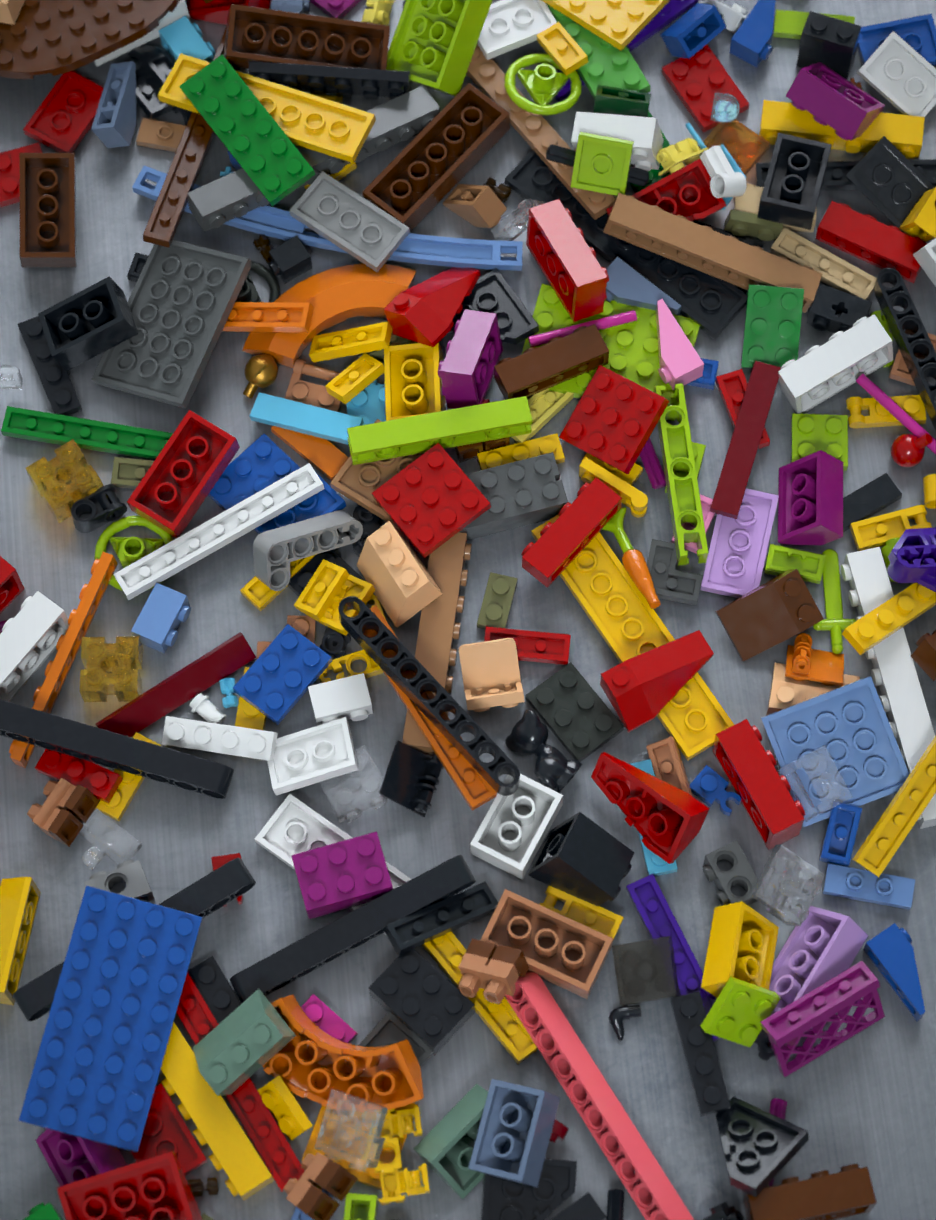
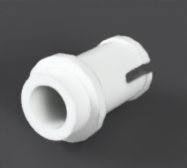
[189,693,227,724]

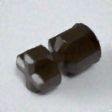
[484,177,512,203]
[253,235,274,264]
[188,1177,219,1197]

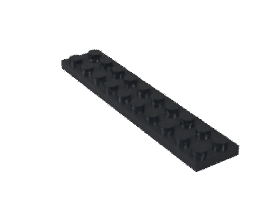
[505,149,748,339]

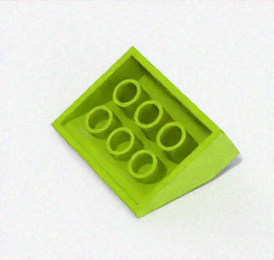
[386,0,492,96]

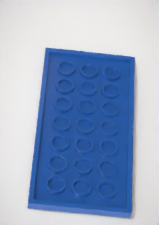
[19,885,202,1153]

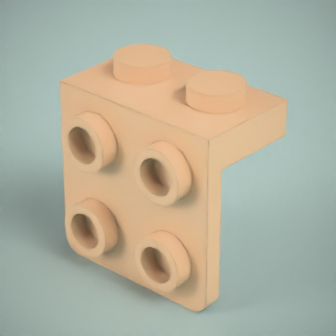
[459,638,525,712]

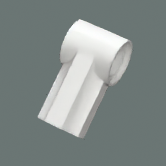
[700,146,747,198]

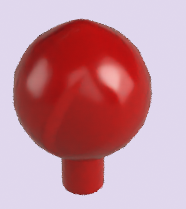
[890,433,933,468]

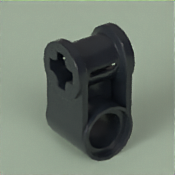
[71,484,127,533]

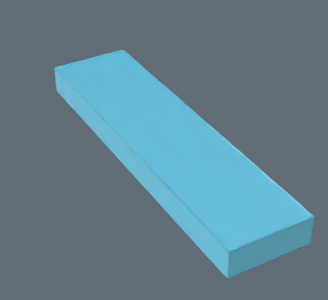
[250,392,364,445]

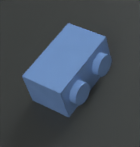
[131,582,191,654]

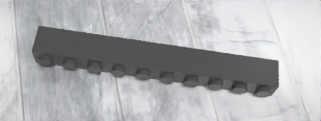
[187,85,440,232]

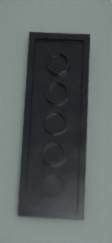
[248,61,412,100]

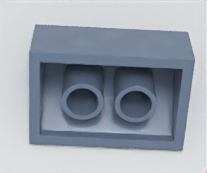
[468,1079,560,1187]

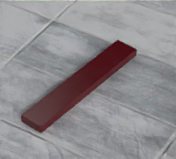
[710,361,781,519]
[95,632,256,737]

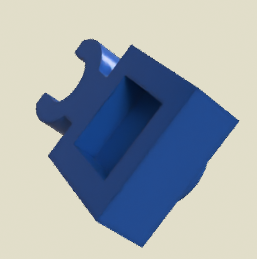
[689,765,742,816]

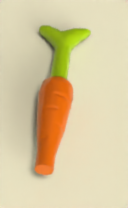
[602,507,660,609]

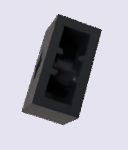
[807,284,872,333]

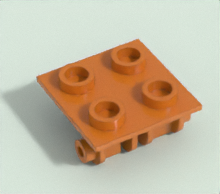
[785,633,844,686]

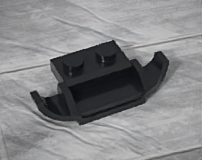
[128,45,192,126]

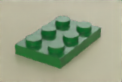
[741,284,804,368]

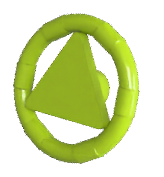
[504,54,582,115]
[94,516,174,591]

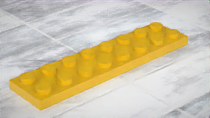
[158,53,376,163]

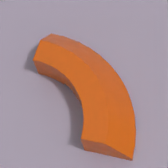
[242,263,416,369]
[263,994,424,1112]

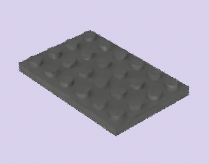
[91,240,253,409]

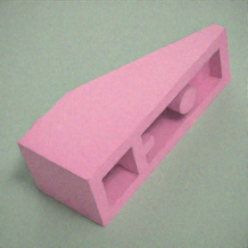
[656,299,704,391]

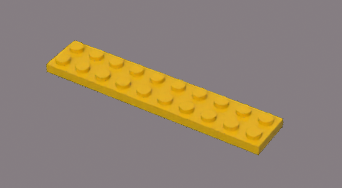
[531,515,734,761]

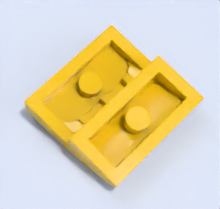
[294,559,376,636]

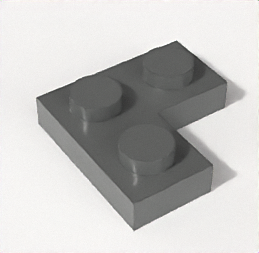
[647,539,703,605]

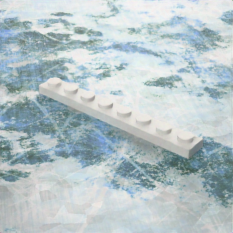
[113,463,325,600]

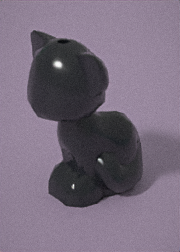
[505,709,582,793]

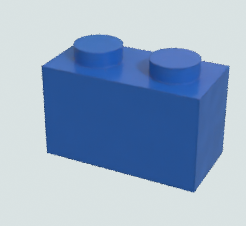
[660,3,727,59]

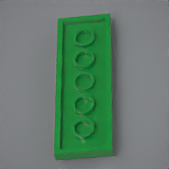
[179,55,316,206]

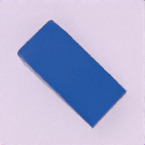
[819,801,862,867]

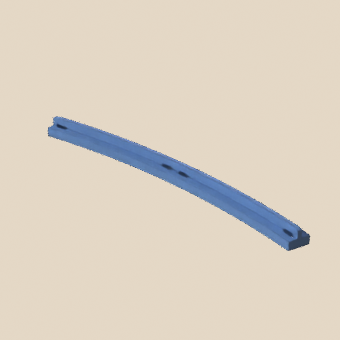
[132,165,523,271]

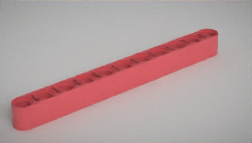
[505,972,694,1220]

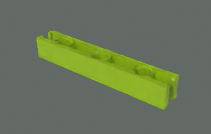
[654,383,708,566]
[347,396,532,465]

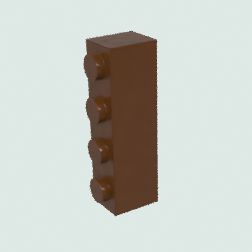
[494,324,609,400]

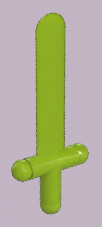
[813,549,856,654]

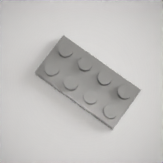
[290,171,410,272]

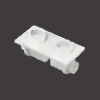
[698,0,748,34]

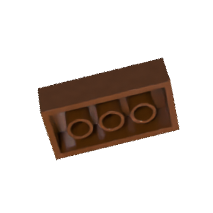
[20,153,76,267]
[743,1164,877,1220]

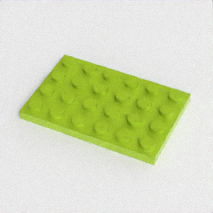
[522,284,700,421]

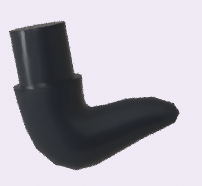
[609,1005,641,1041]

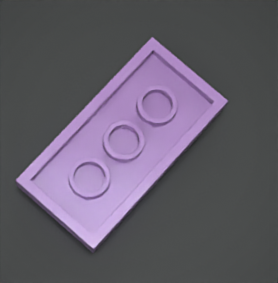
[700,489,779,598]

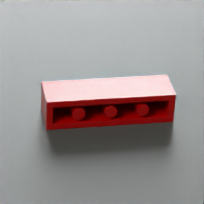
[816,201,927,283]
[521,478,622,588]

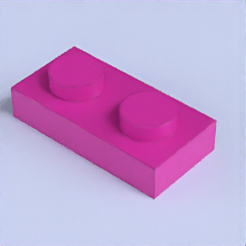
[301,994,357,1044]

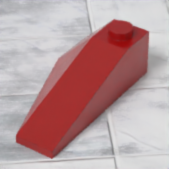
[605,159,727,221]
[384,267,481,347]
[600,630,714,732]
[591,752,710,864]

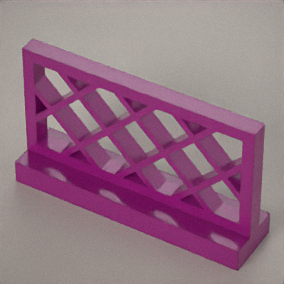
[761,961,885,1077]

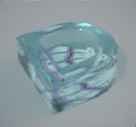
[711,92,740,122]

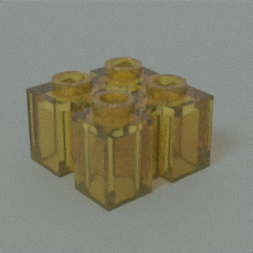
[25,439,104,523]
[80,636,143,702]

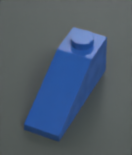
[729,0,775,68]
[863,923,925,1021]

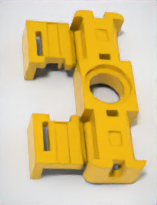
[368,1106,430,1205]

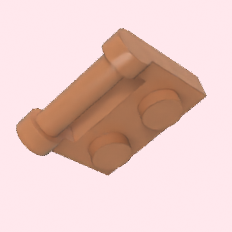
[284,359,344,412]

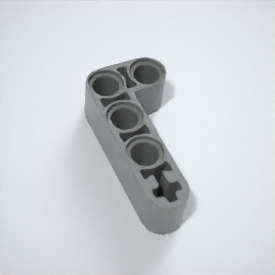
[253,510,363,591]

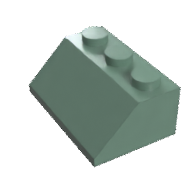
[193,989,296,1096]
[413,1084,488,1199]

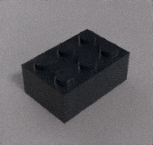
[757,133,832,230]
[38,276,138,371]
[368,948,475,1055]

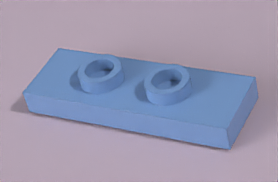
[823,863,915,910]

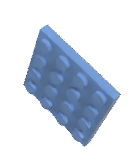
[761,676,909,827]

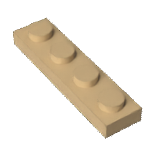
[770,227,877,300]

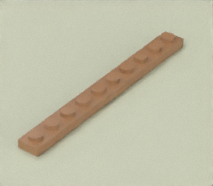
[466,44,616,220]

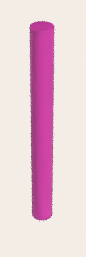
[528,310,637,347]
[856,373,936,455]

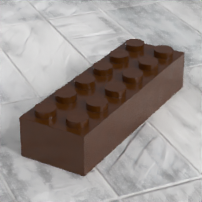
[224,4,390,70]
[362,83,510,232]

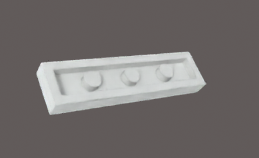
[162,716,278,761]

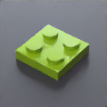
[571,132,634,196]
[791,414,848,471]
[700,976,781,1048]

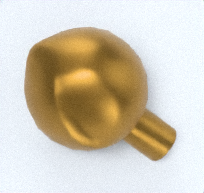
[243,354,278,399]

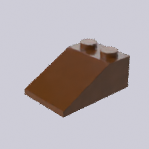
[715,569,824,661]

